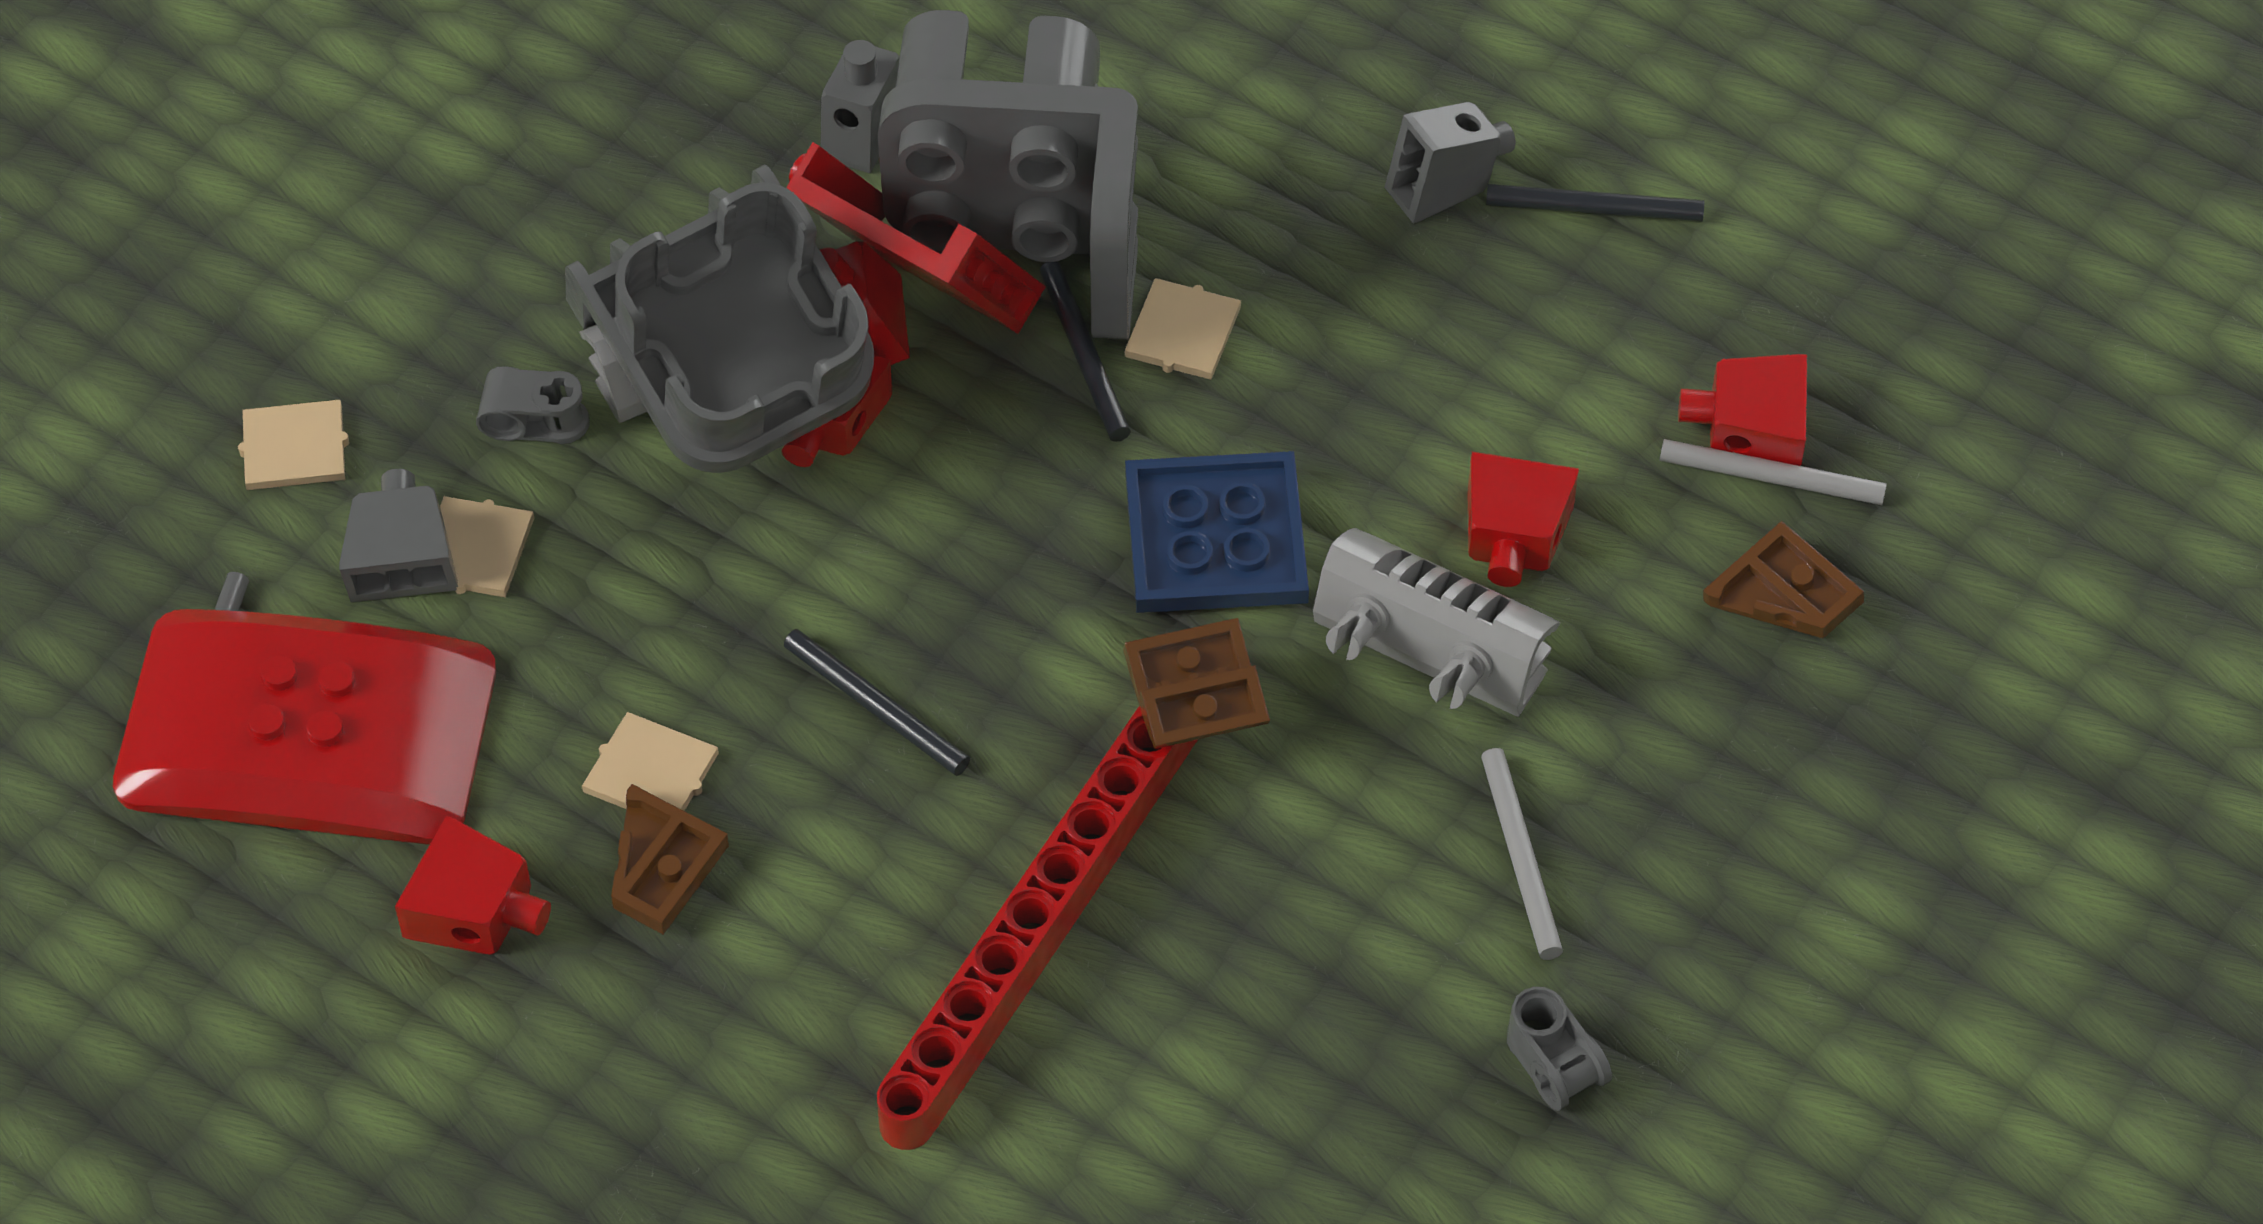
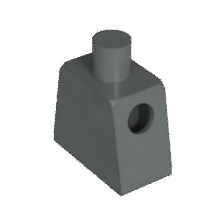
[821,40,900,173]
[1384,102,1516,224]
[339,469,458,602]

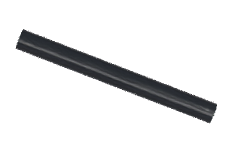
[1486,184,1705,222]
[1040,261,1131,442]
[784,629,970,776]

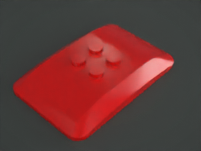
[113,609,496,845]

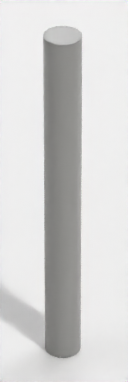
[1660,439,1887,505]
[1481,748,1563,960]

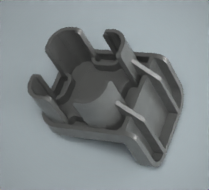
[878,10,1138,340]
[565,164,874,473]

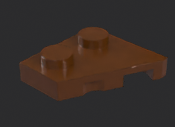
[1703,521,1864,639]
[611,784,729,935]

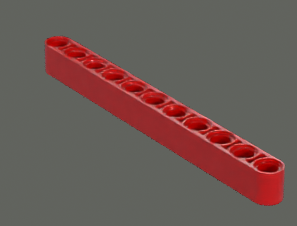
[877,706,1198,1150]

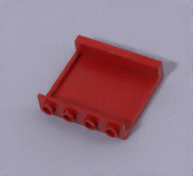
[786,142,1045,334]

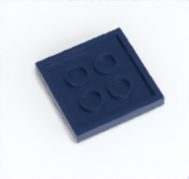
[1125,451,1309,613]

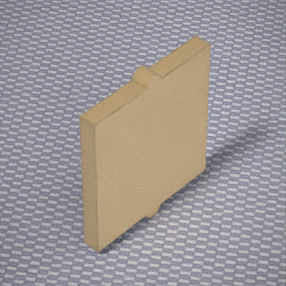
[1125,278,1241,380]
[238,400,349,490]
[440,496,534,598]
[582,712,719,811]

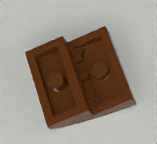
[1123,618,1270,749]

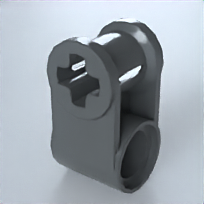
[476,366,590,444]
[1507,987,1612,1111]

